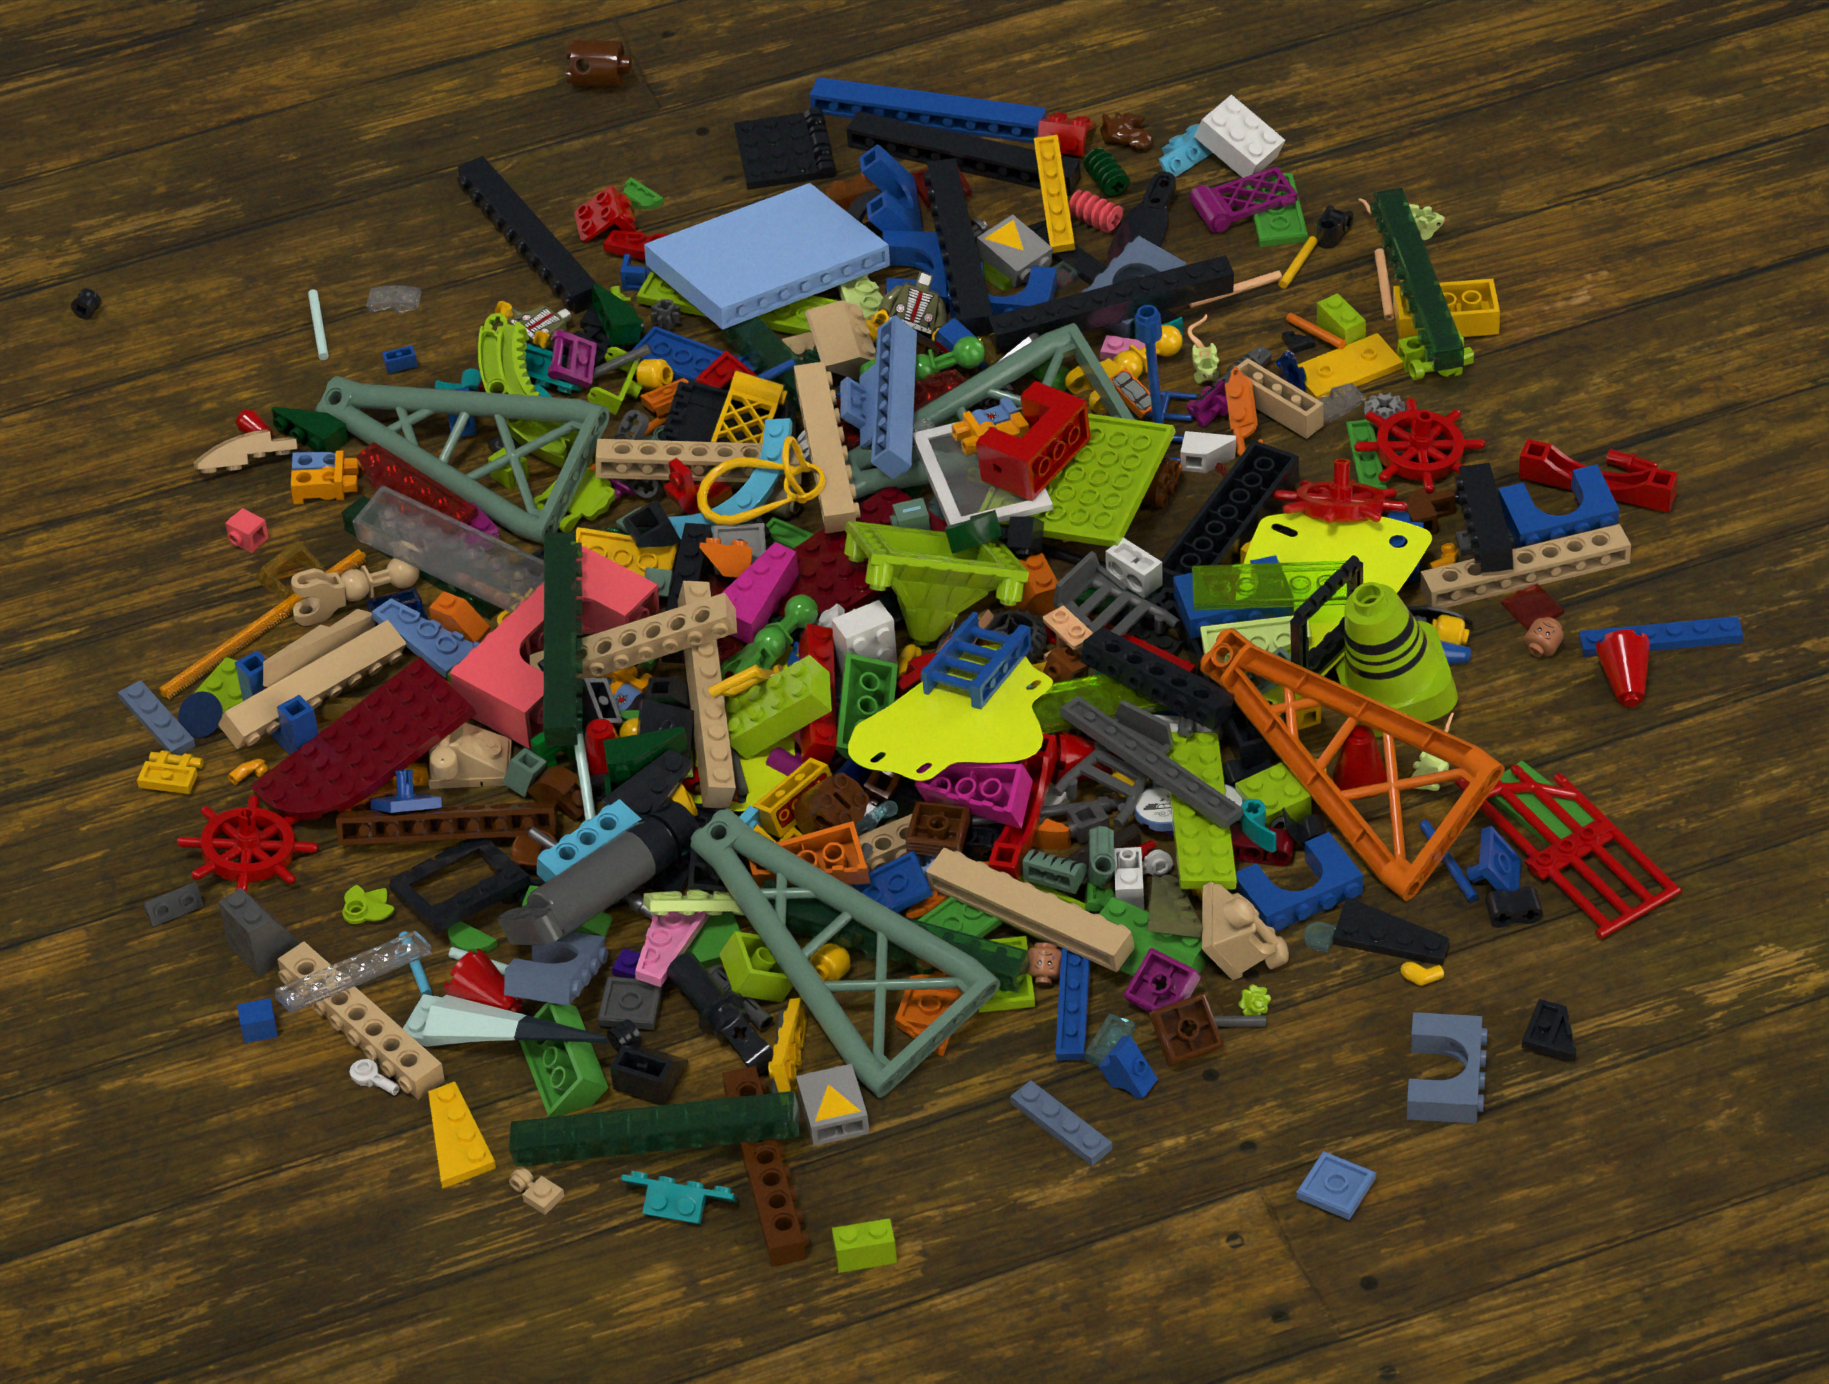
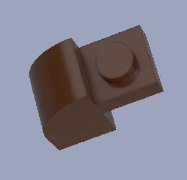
[1406,488,1455,535]
[527,766,584,821]
[858,770,902,830]

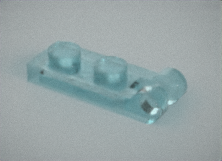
[855,801,898,835]

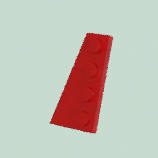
[603,230,667,260]

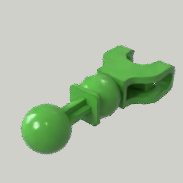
[860,336,985,391]
[720,594,818,686]

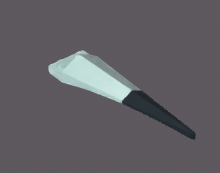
[403,994,609,1047]

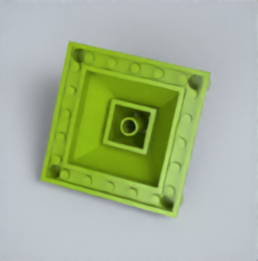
[844,520,1029,645]

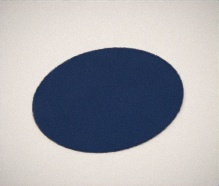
[178,691,222,738]

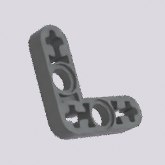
[613,410,664,501]

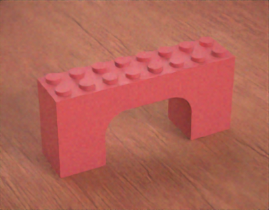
[450,546,660,749]

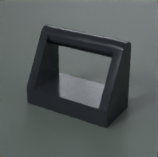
[623,500,681,548]

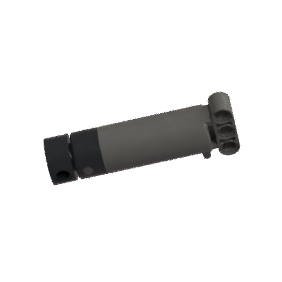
[498,801,699,945]

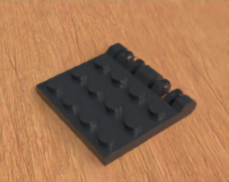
[734,107,837,190]

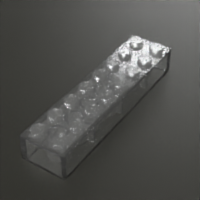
[353,485,555,613]

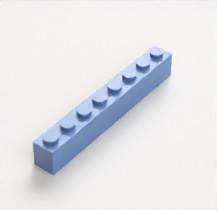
[871,315,917,479]

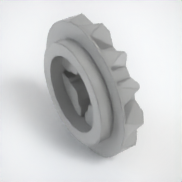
[1364,392,1405,419]

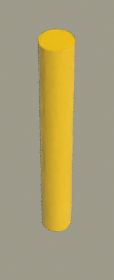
[1279,236,1318,289]

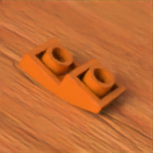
[1031,818,1071,850]

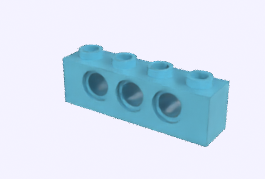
[537,799,641,882]

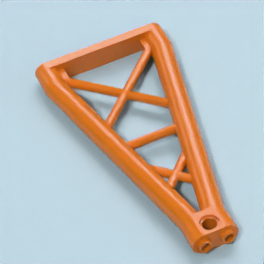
[1200,628,1504,901]

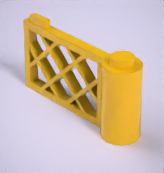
[711,371,788,444]

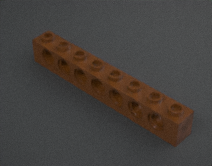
[336,801,559,845]
[722,1066,810,1267]

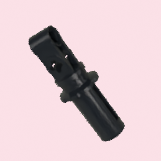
[667,952,774,1075]

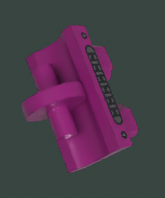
[1186,380,1228,427]

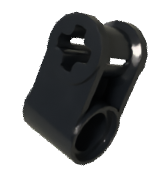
[1317,205,1354,249]
[962,826,1003,862]

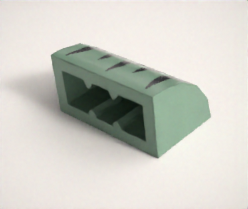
[1023,849,1088,894]

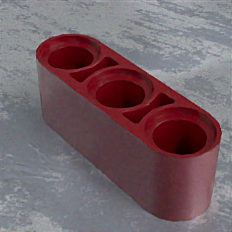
[1230,823,1295,866]

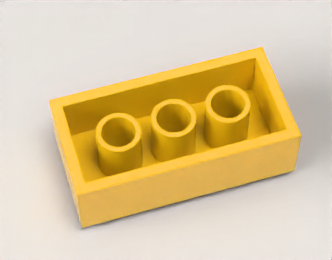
[1393,279,1500,339]

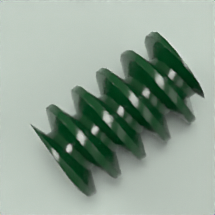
[1083,147,1130,197]

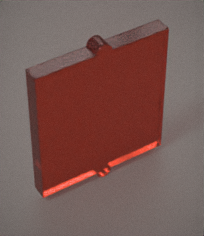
[1501,584,1564,631]

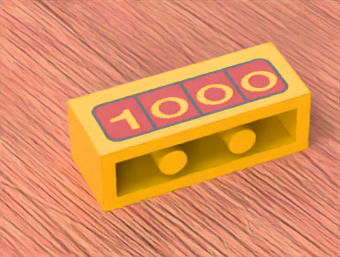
[753,758,832,838]

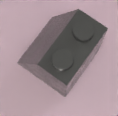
[218,888,301,977]

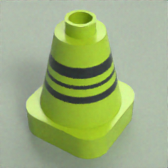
[1335,582,1458,737]

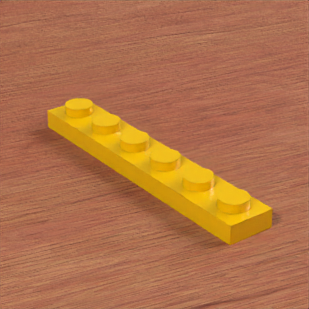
[1034,135,1075,253]

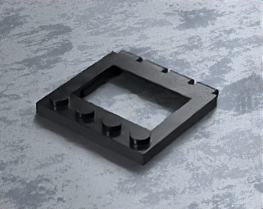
[1290,555,1363,675]
[389,838,532,934]

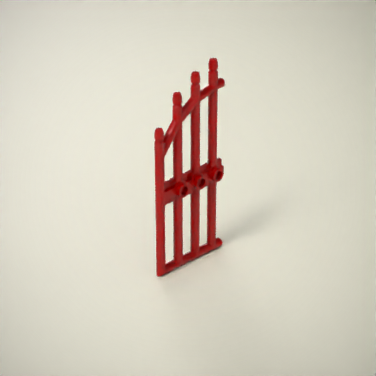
[1453,764,1682,940]

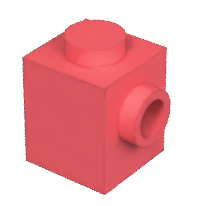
[225,508,269,553]

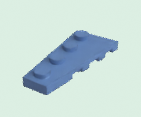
[371,598,480,678]

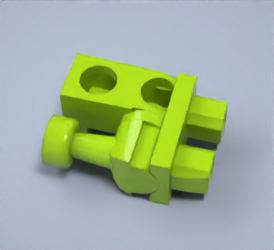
[1397,327,1474,381]

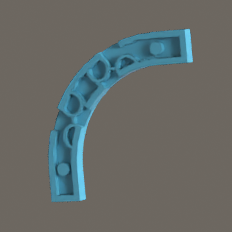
[668,418,793,544]

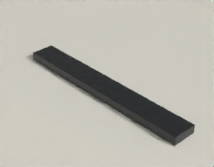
[1034,225,1179,324]

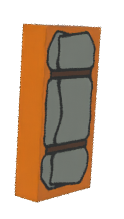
[1110,368,1152,419]

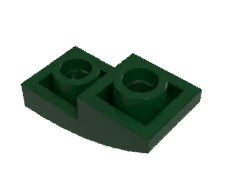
[945,510,1002,554]

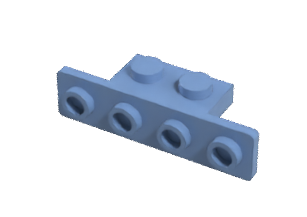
[840,363,876,449]

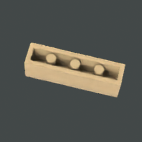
[1231,358,1324,439]

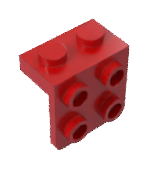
[1037,112,1096,156]
[574,185,637,243]

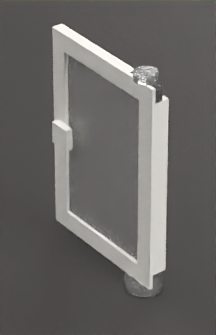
[912,419,1053,526]

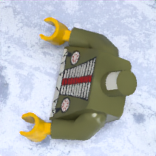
[871,271,948,341]
[495,301,572,351]

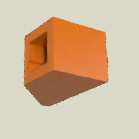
[700,538,753,578]

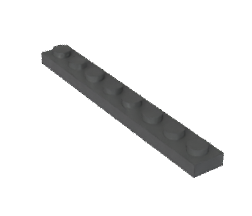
[1059,696,1244,829]

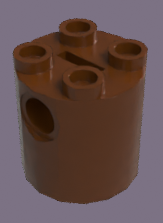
[567,40,632,88]
[1141,456,1179,509]
[794,773,869,834]

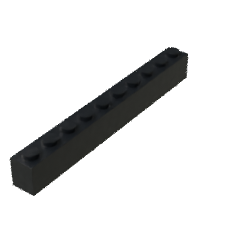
[847,111,1081,196]
[457,156,597,315]
[923,158,993,337]
[988,255,1234,354]

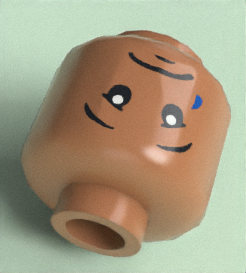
[1524,617,1564,657]
[1026,943,1062,985]

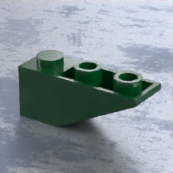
[271,407,349,453]

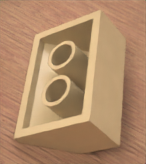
[805,300,876,381]

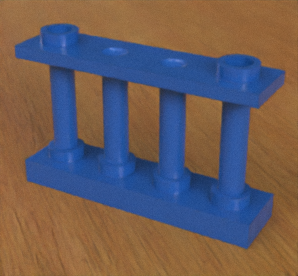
[921,612,1032,709]

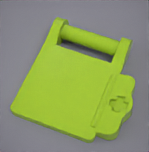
[533,467,616,534]

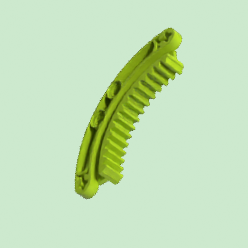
[478,313,593,468]

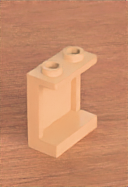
[1043,606,1097,686]

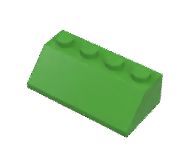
[836,653,898,768]
[1099,897,1210,989]
[519,1002,609,1118]

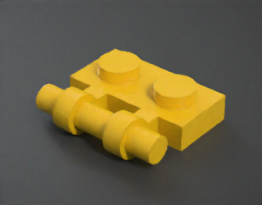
[137,750,203,794]

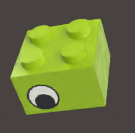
[1235,762,1311,830]

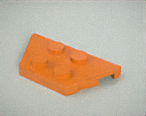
[895,971,963,1056]

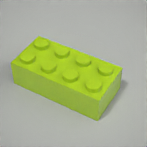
[725,655,832,759]

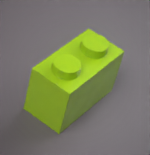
[1317,293,1366,346]
[832,1218,897,1273]

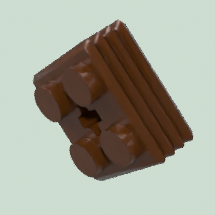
[905,801,970,856]
[1149,993,1224,1066]

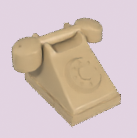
[428,722,513,789]
[1202,882,1289,981]

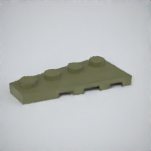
[1147,875,1203,938]

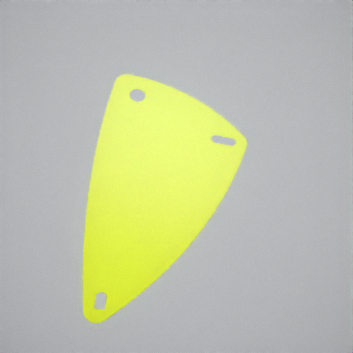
[1236,512,1432,716]

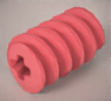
[1069,190,1123,233]

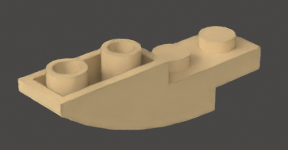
[194,430,297,473]

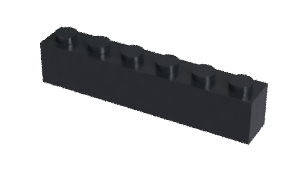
[1455,463,1513,573]

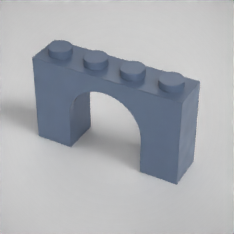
[1081,236,1187,338]
[504,932,608,1006]
[1407,1012,1488,1124]

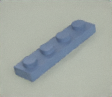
[118,680,196,755]
[1010,1080,1112,1166]

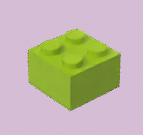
[719,931,793,1002]

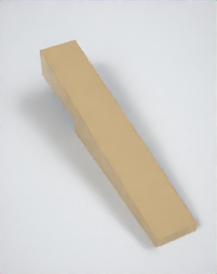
[263,609,375,687]

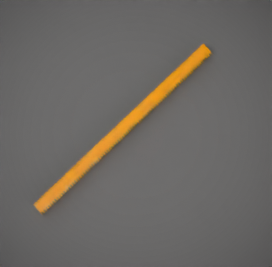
[160,549,366,700]

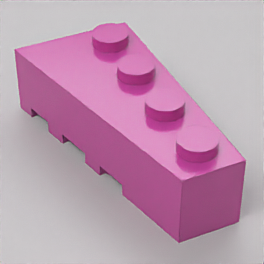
[721,542,799,644]
[915,763,1033,829]

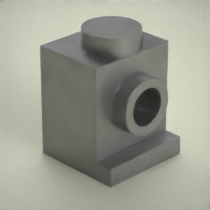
[1065,800,1109,843]

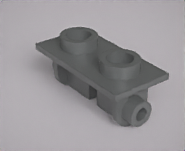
[143,882,204,927]

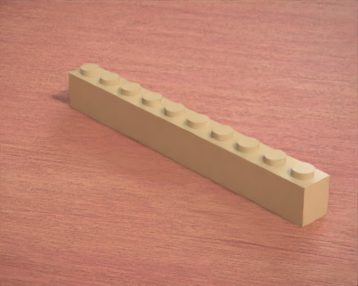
[678,581,736,809]

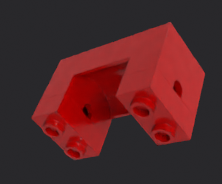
[976,381,1091,501]

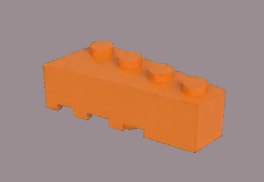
[748,821,871,889]

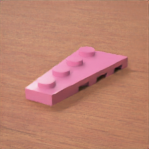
[635,911,710,987]

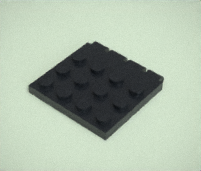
[660,380,770,443]

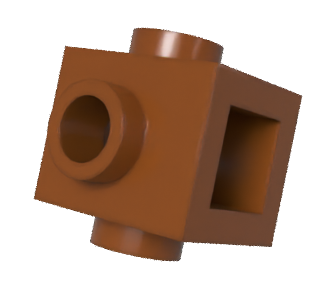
[1043,645,1089,686]

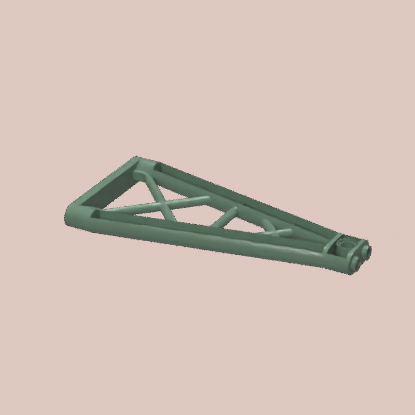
[845,323,1135,500]
[315,376,610,545]
[691,809,1000,1098]

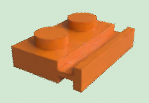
[640,378,689,417]

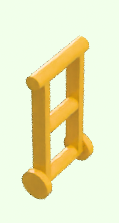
[708,664,784,698]

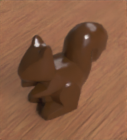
[1100,112,1153,150]

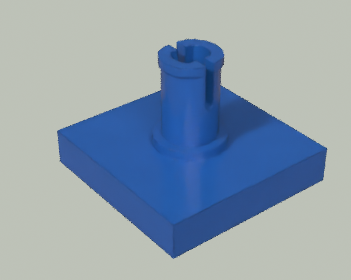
[370,770,442,813]
[1467,826,1521,891]

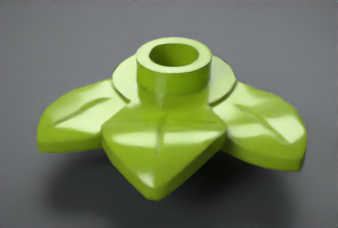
[342,885,394,924]

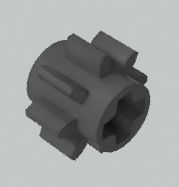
[650,299,681,330]

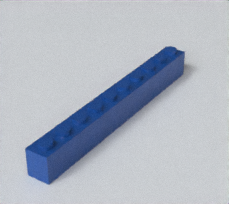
[810,77,1046,144]

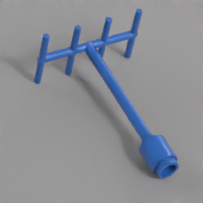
[1130,305,1198,464]

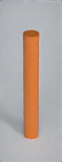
[1286,313,1346,349]

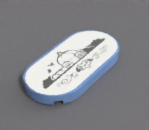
[1134,784,1243,831]

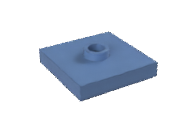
[1297,1151,1376,1220]

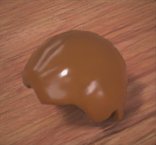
[511,830,558,872]

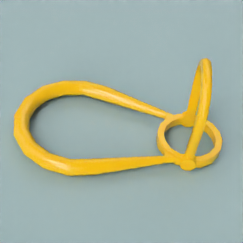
[697,436,826,526]

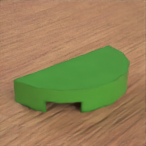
[624,177,664,209]
[1085,877,1115,912]
[448,921,498,953]

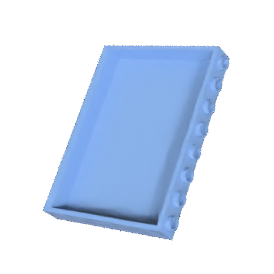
[644,183,890,330]

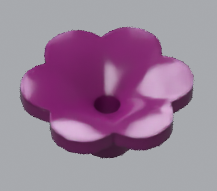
[606,478,636,500]

